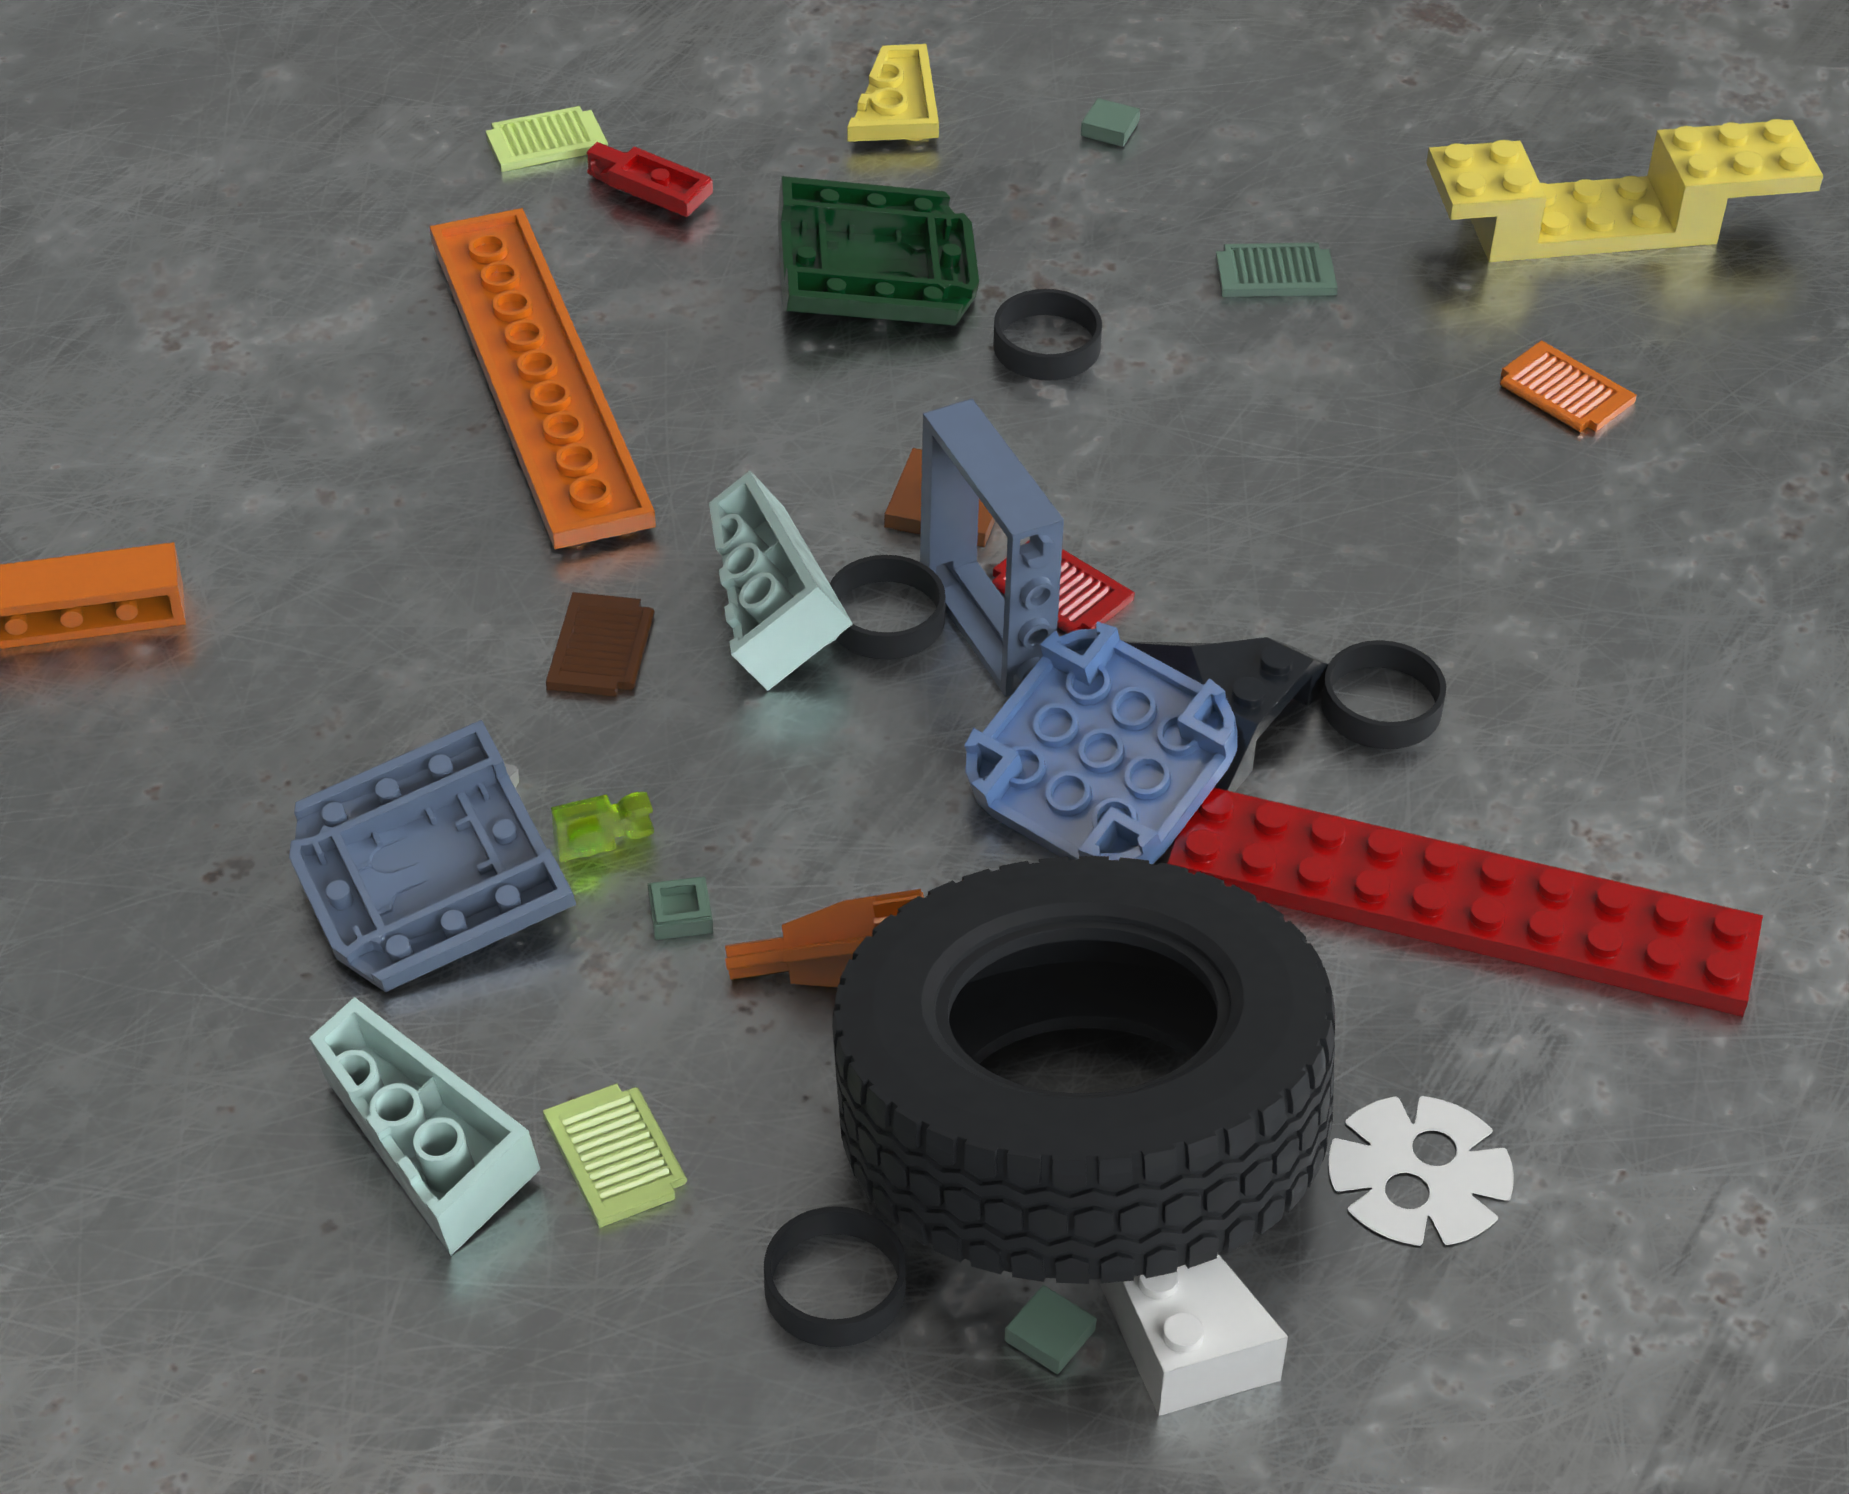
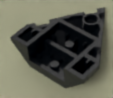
[1124,637,1329,792]

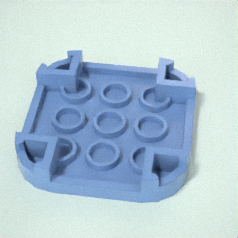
[964,622,1237,864]

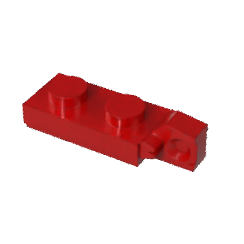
[587,142,713,217]

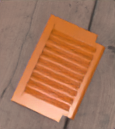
[1500,340,1637,432]

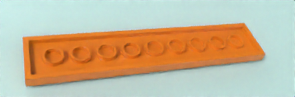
[430,208,656,550]

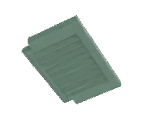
[1215,242,1338,297]

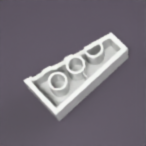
[1097,1254,1288,1416]

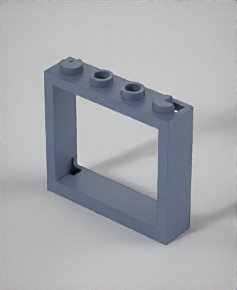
[920,399,1064,697]

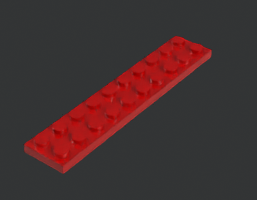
[1167,788,1763,1017]

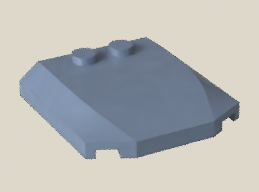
[289,720,576,992]

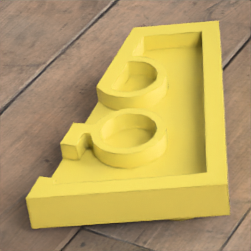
[847,44,939,142]

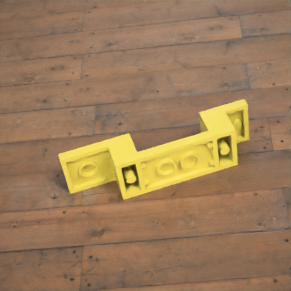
[1426,119,1823,262]

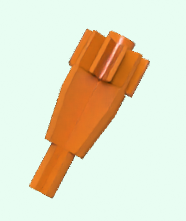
[725,889,924,988]

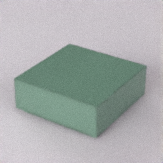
[1081,98,1140,147]
[647,876,713,940]
[1005,1285,1096,1375]

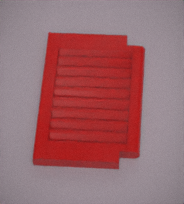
[992,540,1135,634]

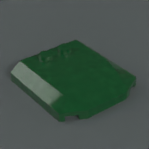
[778,176,979,325]

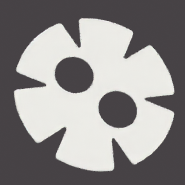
[1328,1096,1514,1246]

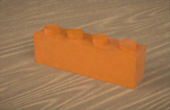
[0,542,186,649]

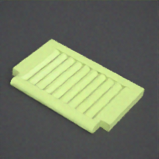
[485,106,608,172]
[543,1083,687,1228]

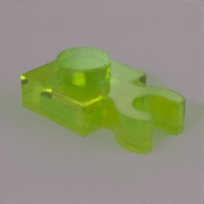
[551,792,654,862]

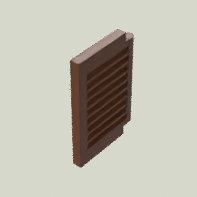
[546,592,655,697]

